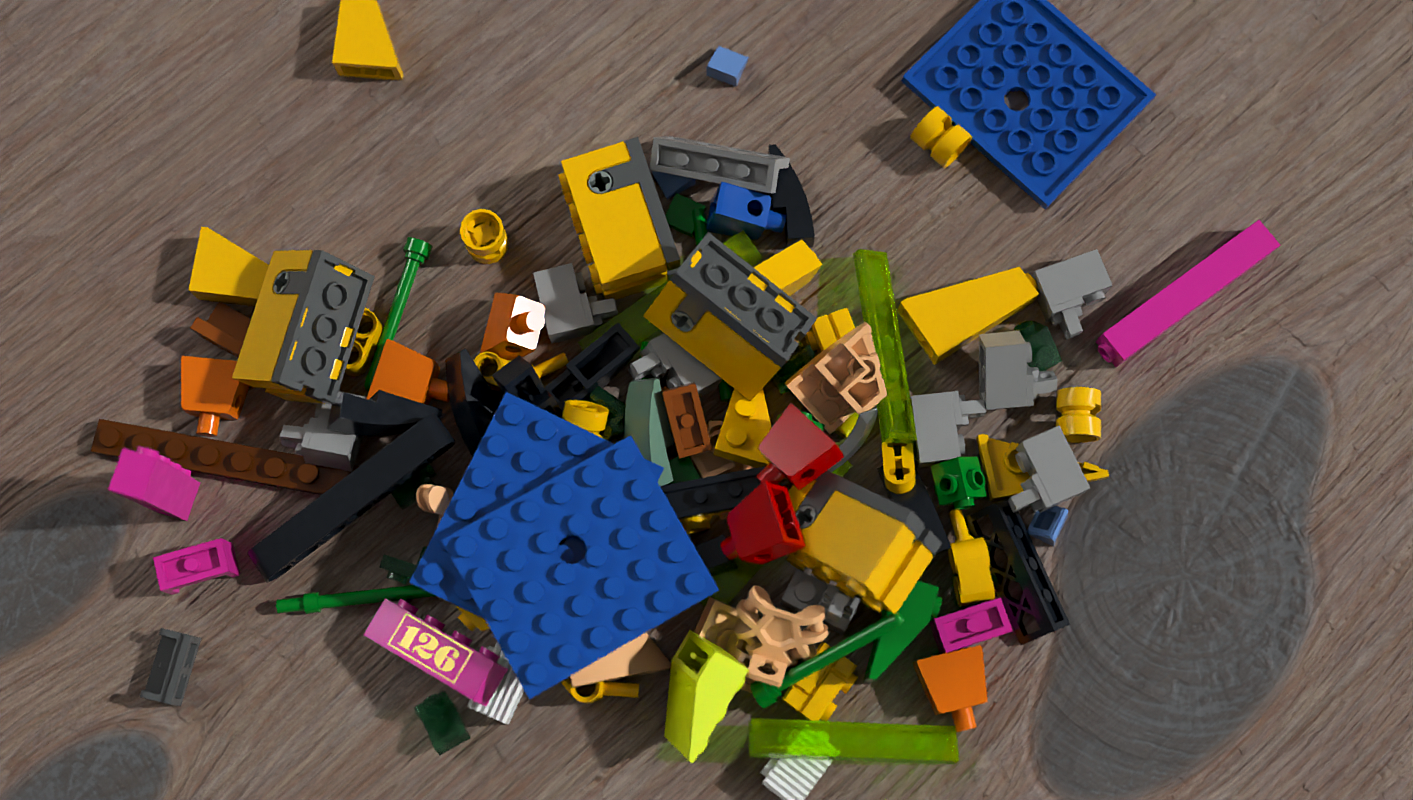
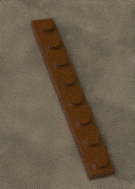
[91,419,359,495]

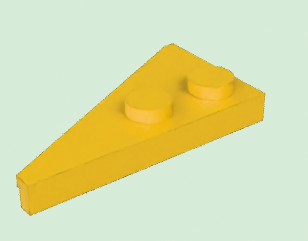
[713,388,772,468]
[976,434,1109,501]

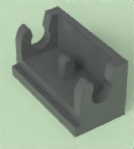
[140,628,202,706]

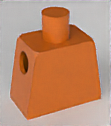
[480,292,546,361]
[366,339,450,405]
[181,356,250,437]
[912,645,987,732]

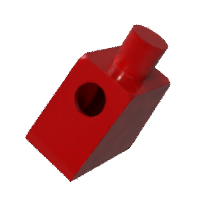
[756,403,845,490]
[721,481,806,565]

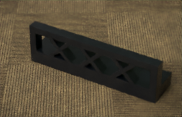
[660,466,766,520]
[964,499,1070,645]

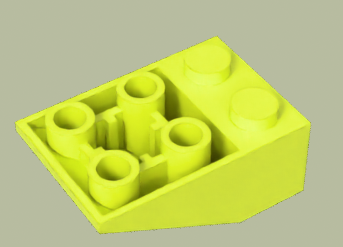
[664,630,749,763]

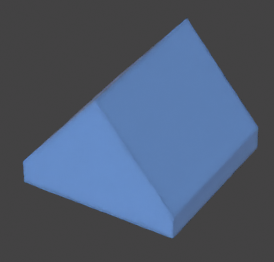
[1027,506,1069,547]

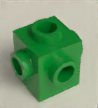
[931,457,987,510]

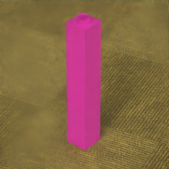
[1095,220,1280,368]

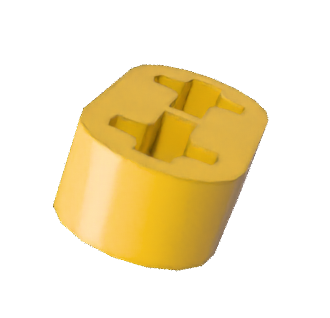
[882,431,916,494]

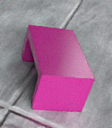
[153,538,240,595]
[929,597,1013,654]

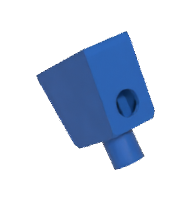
[706,182,786,240]

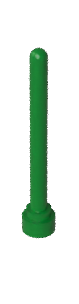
[364,237,433,392]
[751,612,904,708]

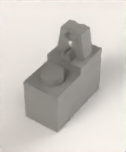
[1032,249,1113,340]
[533,263,618,344]
[979,331,1057,410]
[628,333,722,398]
[907,391,986,469]
[279,392,367,472]
[1007,425,1090,513]
[780,568,861,635]

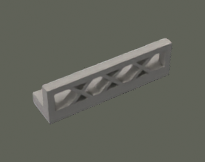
[649,136,790,193]

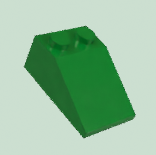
[862,581,942,684]

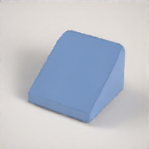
[707,46,748,87]
[651,171,696,200]

